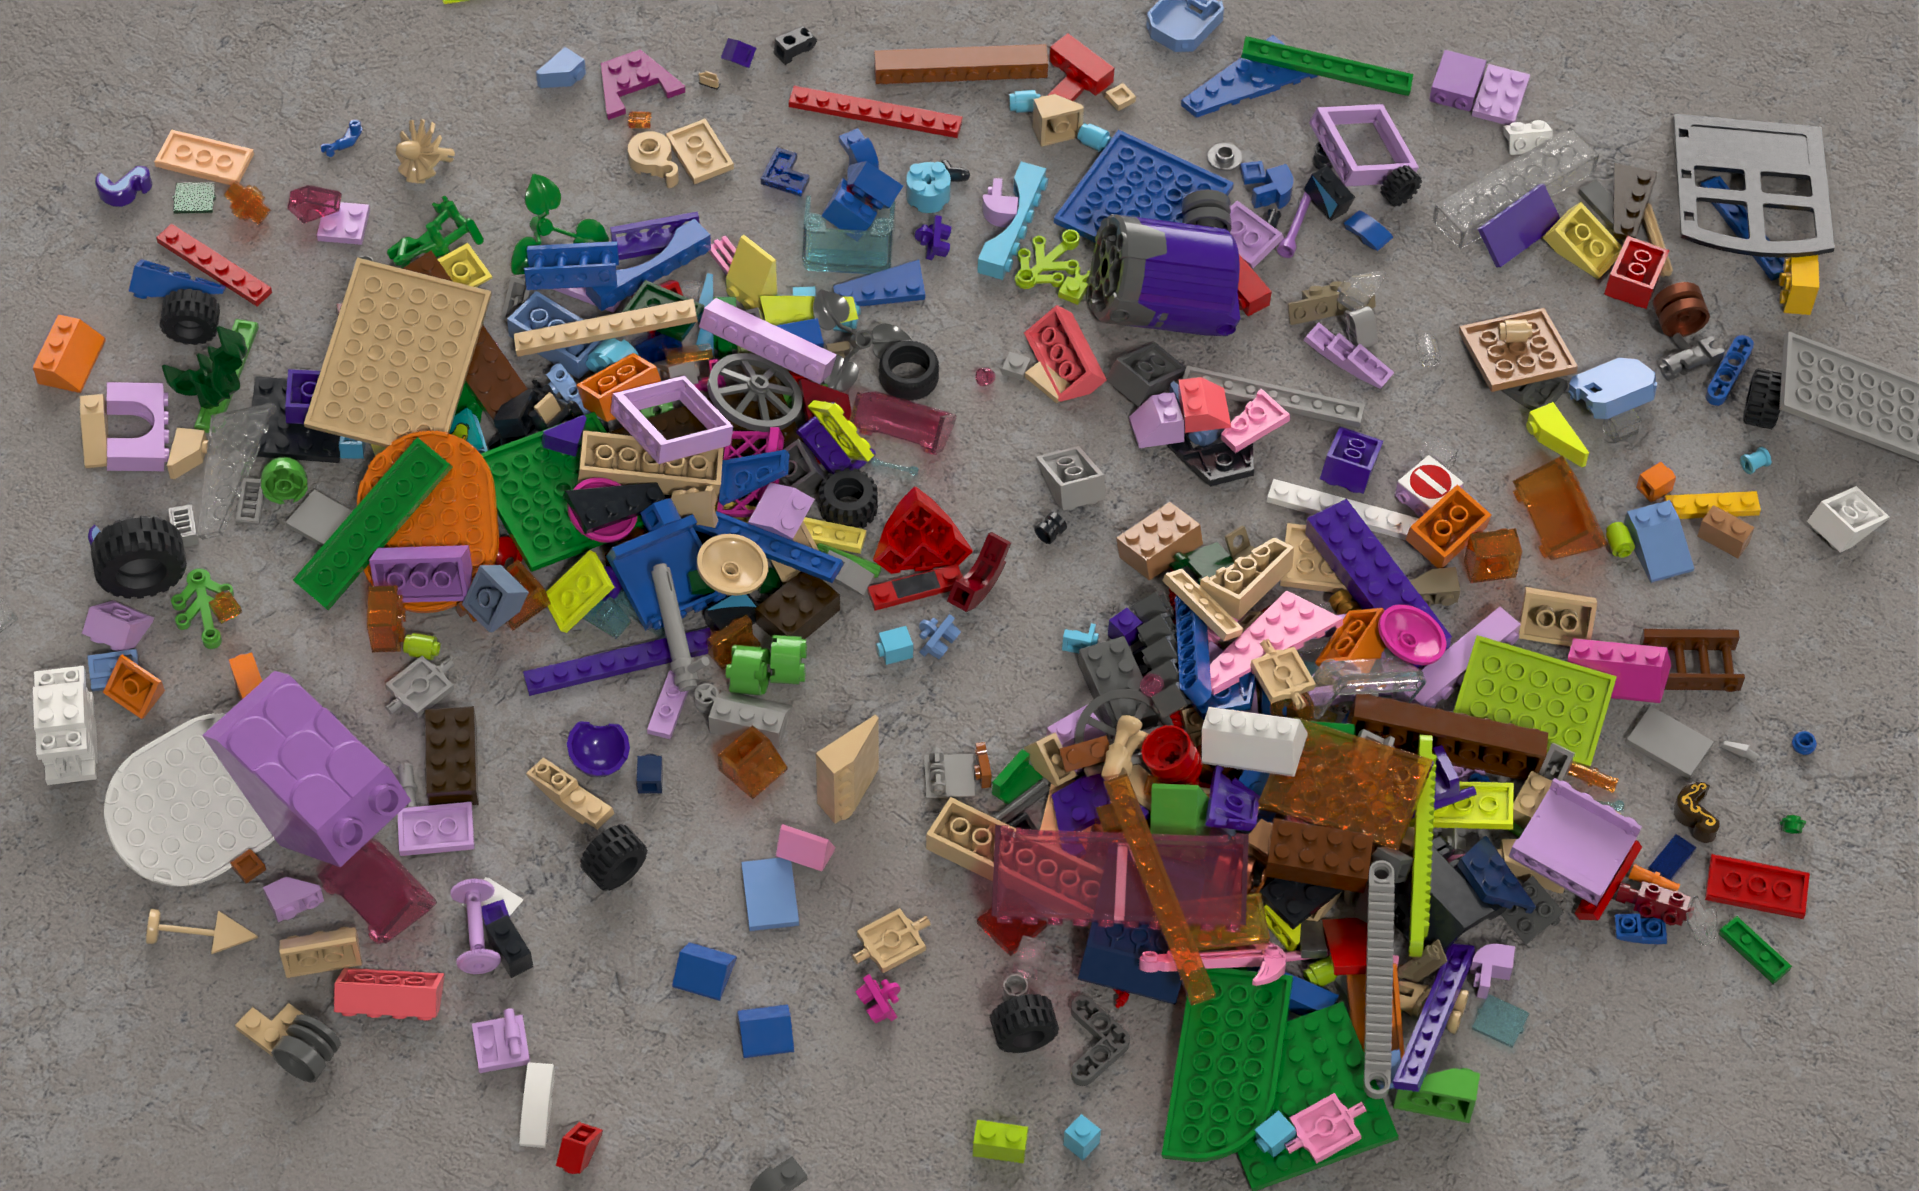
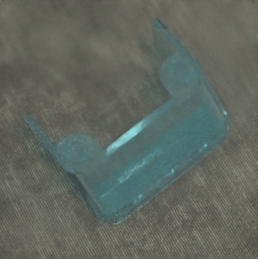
[802,196,895,274]

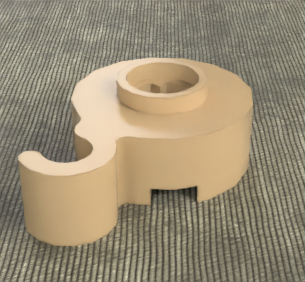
[628,131,679,188]

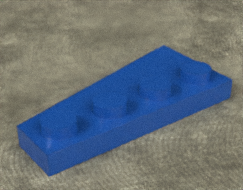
[833,259,925,306]

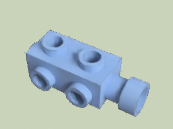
[546,363,600,419]

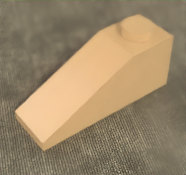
[80,394,108,468]

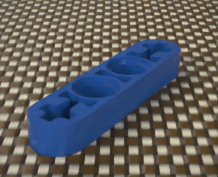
[1705,335,1754,406]

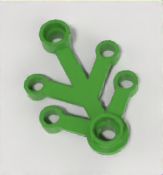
[171,568,238,649]

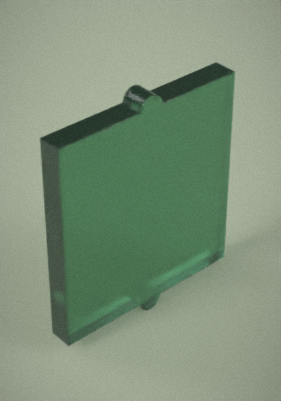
[172,182,216,214]

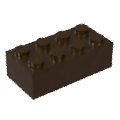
[425,706,479,806]

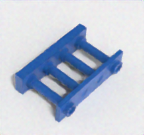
[524,241,619,290]

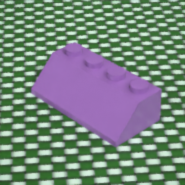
[369,545,472,603]

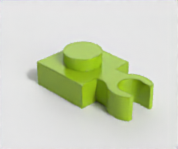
[1058,267,1090,305]

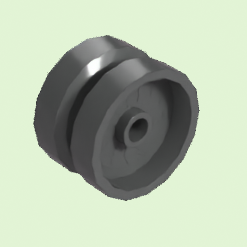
[1181,190,1232,232]

